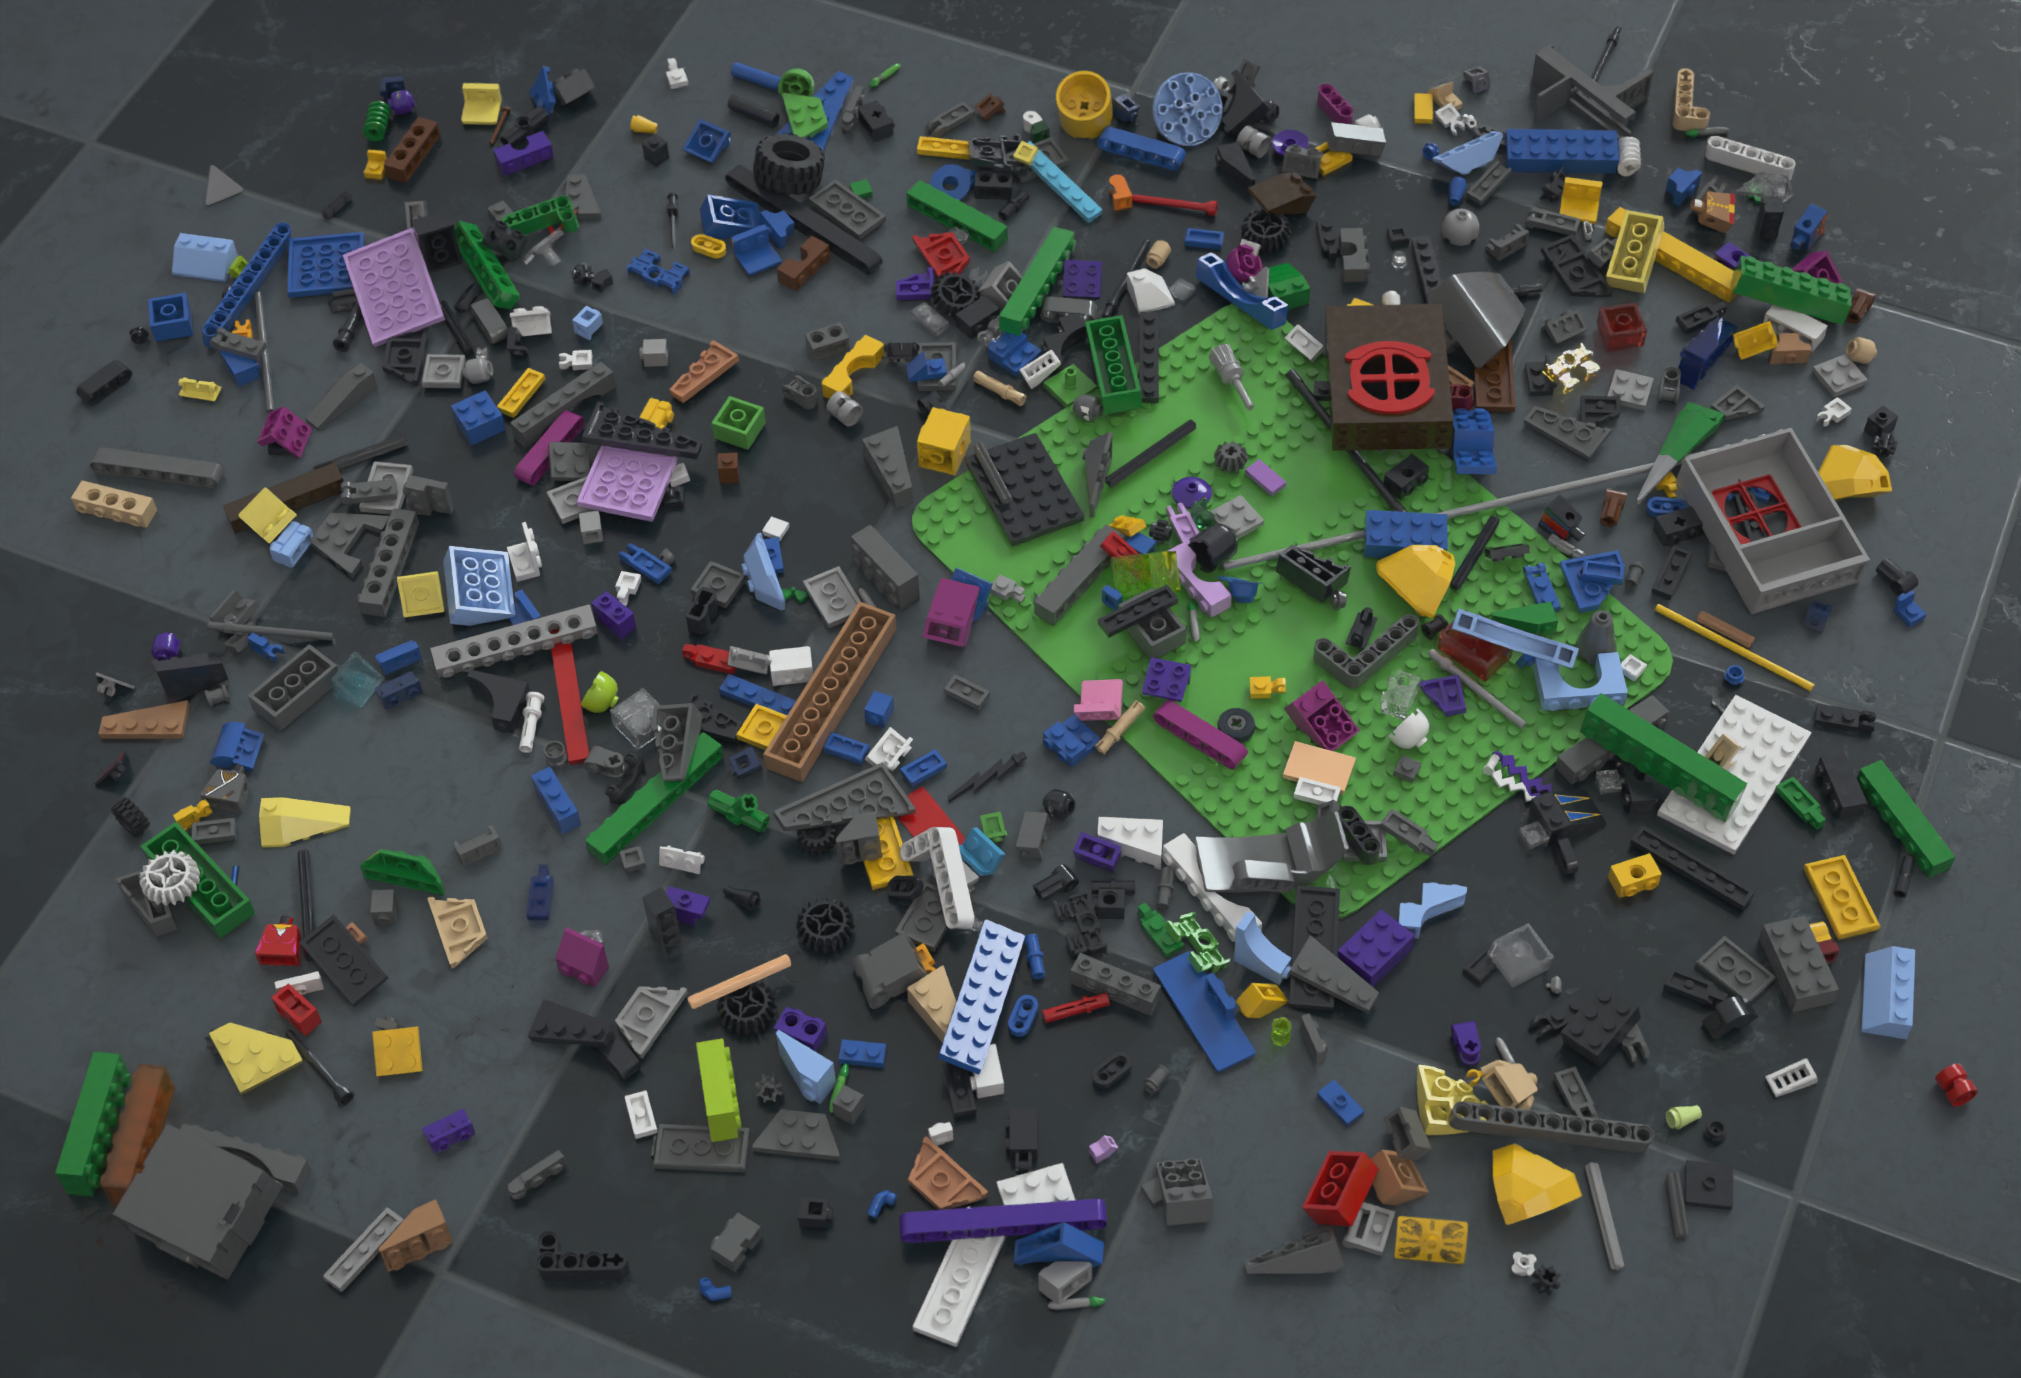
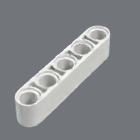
[1705,136,1795,182]

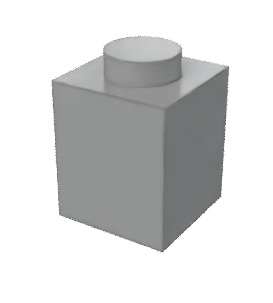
[639,339,668,367]
[579,511,603,544]

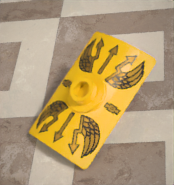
[1394,1216,1468,1264]

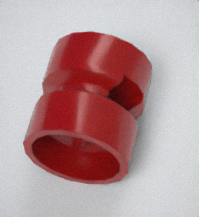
[1935,1064,1978,1107]

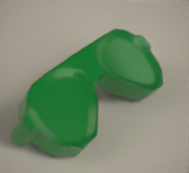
[781,587,807,603]

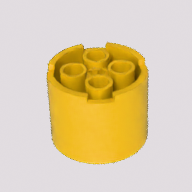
[1056,71,1113,139]

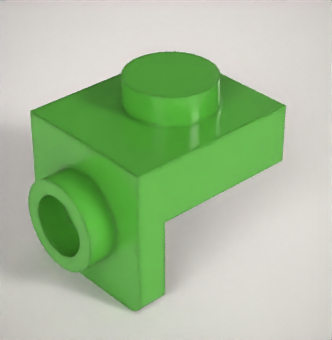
[980,811,1007,843]

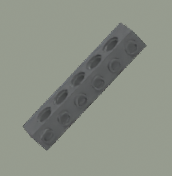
[357,508,419,617]

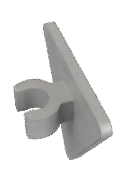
[205,165,243,205]
[1242,267,1269,298]
[95,672,135,696]

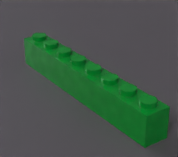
[999,227,1076,336]
[585,732,724,865]

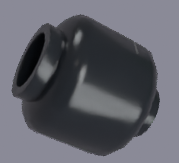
[1258,100,1280,123]
[1042,789,1076,819]

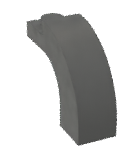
[1217,58,1261,113]

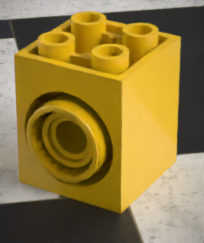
[917,407,971,476]

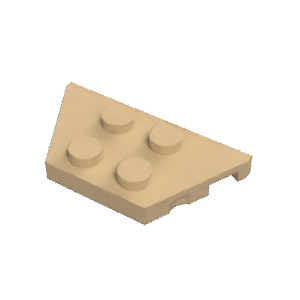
[427,897,488,969]

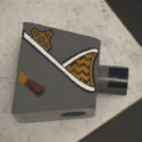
[200,763,249,814]

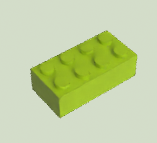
[696,1039,742,1142]

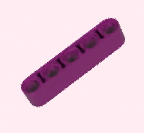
[514,410,585,486]
[1153,700,1248,770]

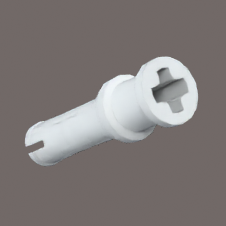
[519,692,544,753]

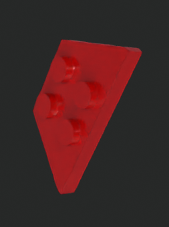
[912,232,970,278]

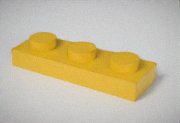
[917,136,970,160]
[497,368,545,418]

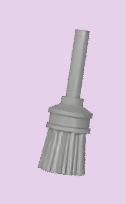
[1209,344,1254,411]

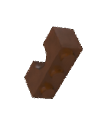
[777,236,830,291]

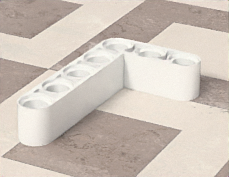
[900,827,974,929]

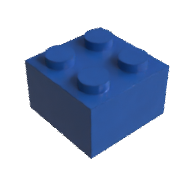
[148,293,193,342]
[451,390,506,446]

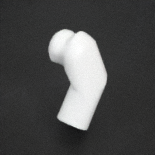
[1462,114,1477,130]

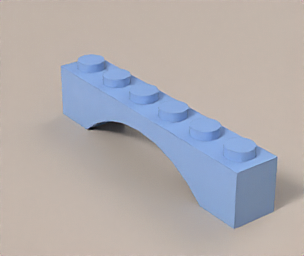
[1451,609,1579,669]

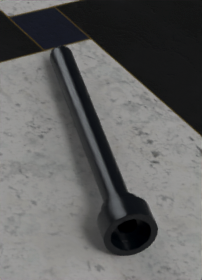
[285,1030,354,1106]

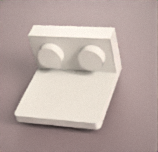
[507,522,542,582]
[769,646,813,686]

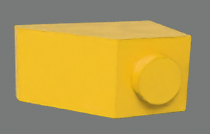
[1236,983,1289,1018]

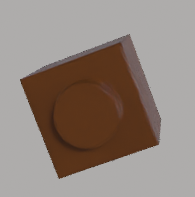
[718,453,740,484]

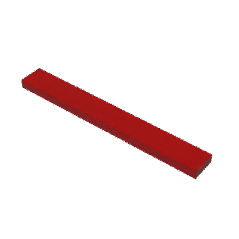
[550,629,589,765]

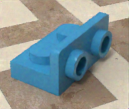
[959,828,1005,876]

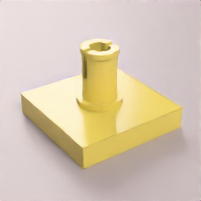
[397,571,445,617]

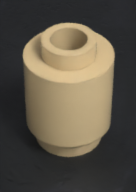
[1146,241,1171,268]

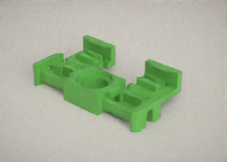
[1165,912,1230,973]

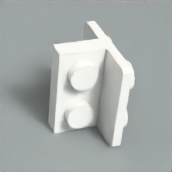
[510,306,552,337]

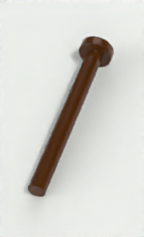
[489,106,511,145]

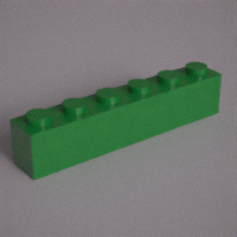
[906,180,1008,253]
[1857,760,1955,878]

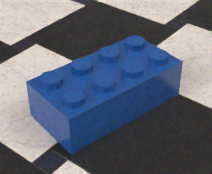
[1364,510,1448,558]

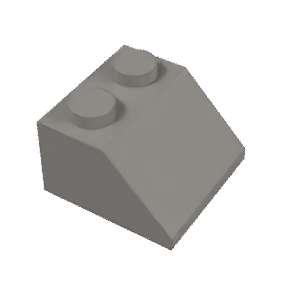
[978,261,1023,310]

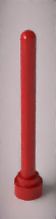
[1132,194,1218,216]

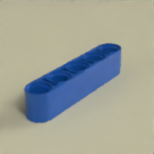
[1097,127,1186,171]

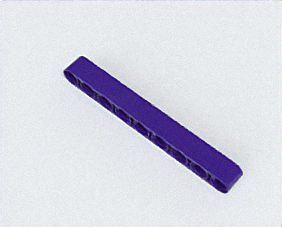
[899,1199,1107,1243]

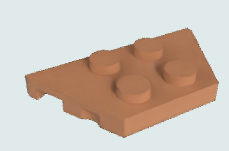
[908,1136,988,1210]

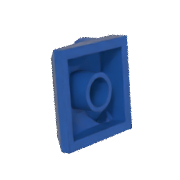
[682,119,731,164]

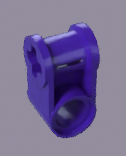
[1451,1021,1481,1066]

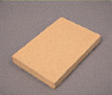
[1283,741,1356,795]

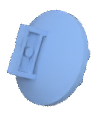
[1153,72,1222,146]

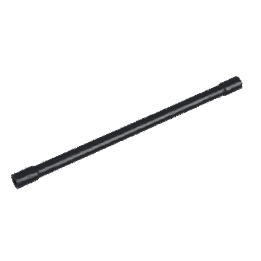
[1285,369,1408,512]

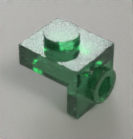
[1190,497,1215,529]

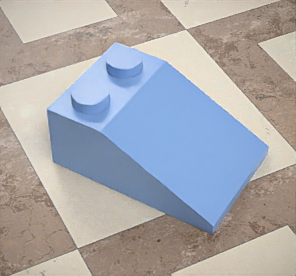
[776,1030,836,1104]

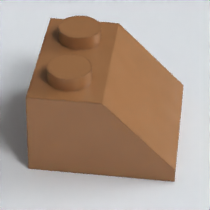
[1371,1150,1429,1206]

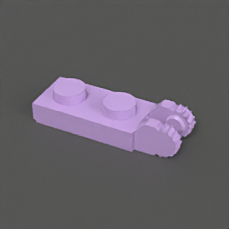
[1165,503,1199,545]

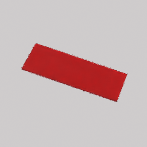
[897,786,966,845]

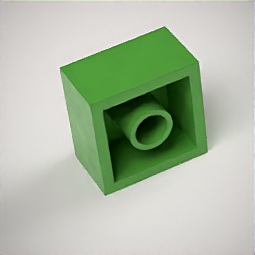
[712,396,766,450]

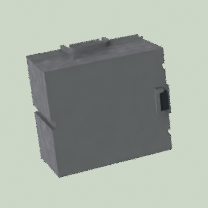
[113,1124,283,1280]

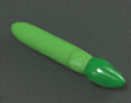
[829,1064,849,1113]

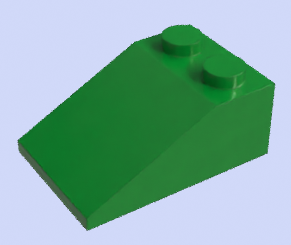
[1268,262,1310,310]

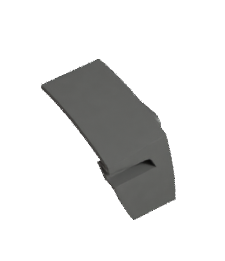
[1194,812,1349,893]

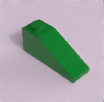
[1490,602,1558,636]

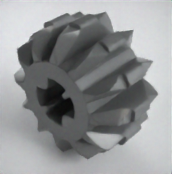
[1214,441,1248,474]

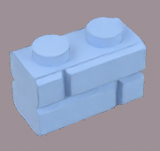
[270,521,313,568]

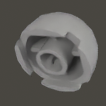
[1441,209,1479,246]

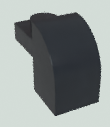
[1702,996,1759,1040]

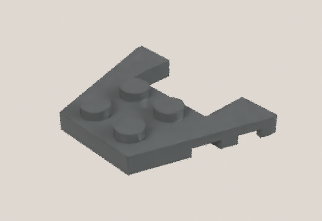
[310,513,388,578]

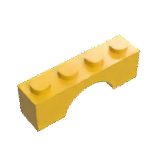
[821,335,885,399]

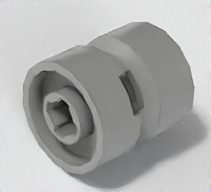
[1237,126,1271,158]
[826,391,863,427]

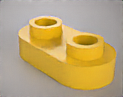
[691,234,726,258]

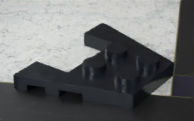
[968,134,1027,176]

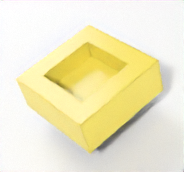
[1013,141,1039,166]

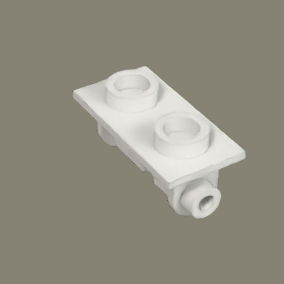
[659,845,705,874]

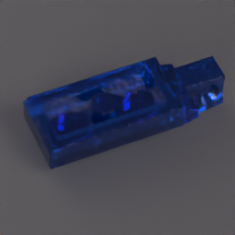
[527,864,554,920]

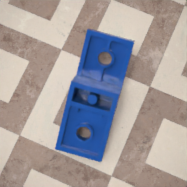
[1451,408,1497,474]

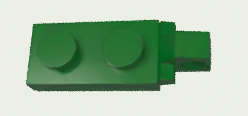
[1775,777,1826,830]
[1137,903,1184,958]

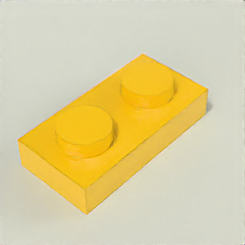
[1108,515,1147,536]

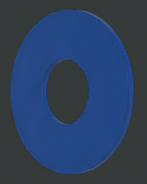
[930,165,971,200]

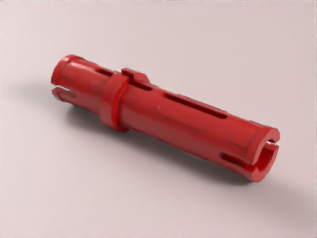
[1042,992,1110,1024]

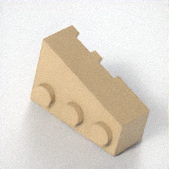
[907,965,956,1042]

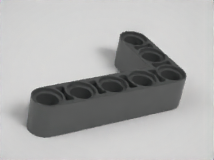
[1313,614,1419,689]

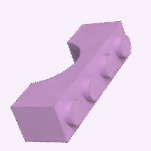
[1164,542,1231,618]

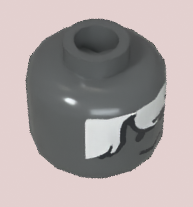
[1072,394,1103,421]

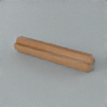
[1697,611,1755,648]

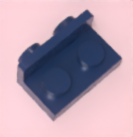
[374,671,423,710]

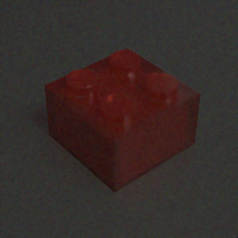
[1597,303,1647,351]

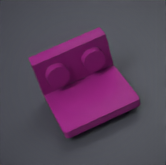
[257,406,312,458]

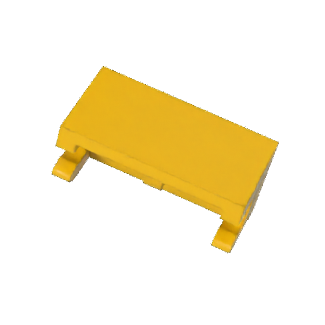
[1733,321,1778,360]

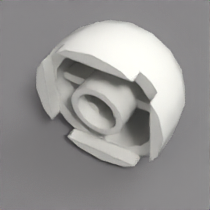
[1388,708,1430,749]

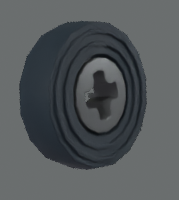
[1217,708,1255,743]

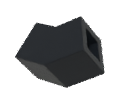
[591,269,613,292]

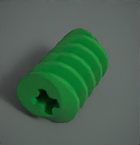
[362,101,391,141]

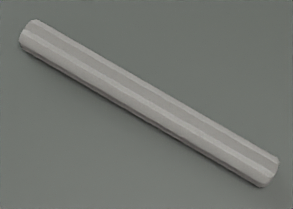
[1585,1162,1624,1270]

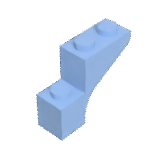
[1398,883,1467,939]

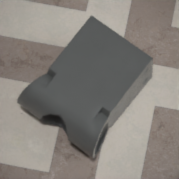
[851,932,928,1009]

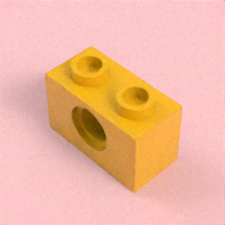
[1608,853,1662,898]

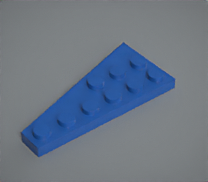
[777,71,854,151]

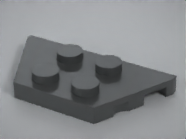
[752,1109,840,1161]

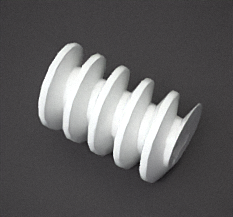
[1617,137,1641,177]

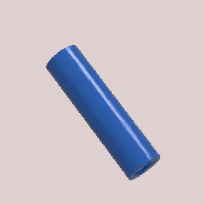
[731,62,781,92]

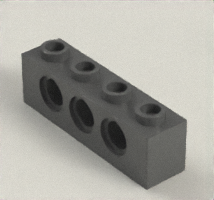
[1071,953,1161,1016]

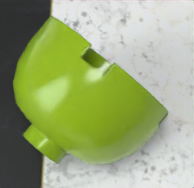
[581,671,619,713]

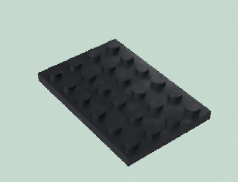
[964,433,1084,546]

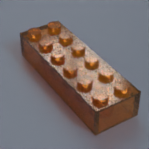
[100,1064,176,1207]

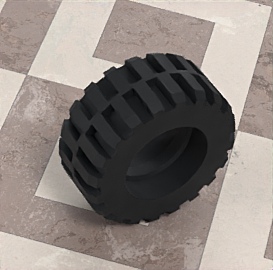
[753,133,825,195]

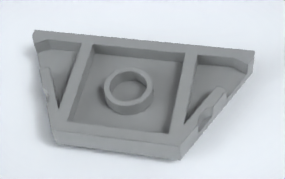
[615,986,688,1059]

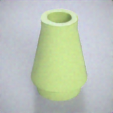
[1665,1105,1702,1129]

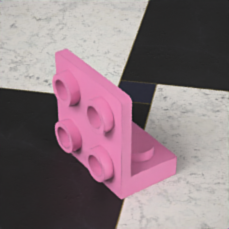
[1074,679,1123,721]

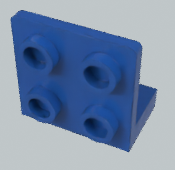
[731,224,782,276]

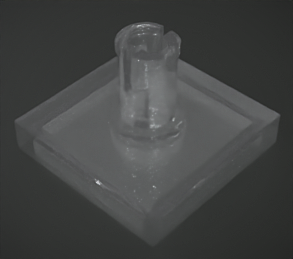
[522,228,564,268]

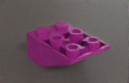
[922,578,980,647]
[1284,680,1360,751]

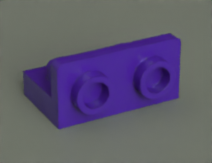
[422,1108,475,1153]

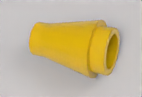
[630,115,658,134]

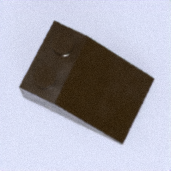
[1247,172,1317,214]

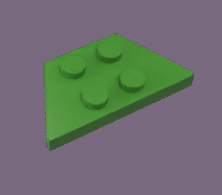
[782,93,828,138]

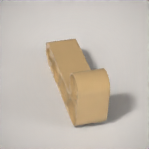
[1673,68,1710,131]

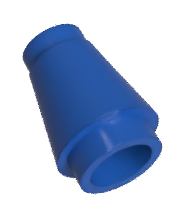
[1449,177,1467,205]

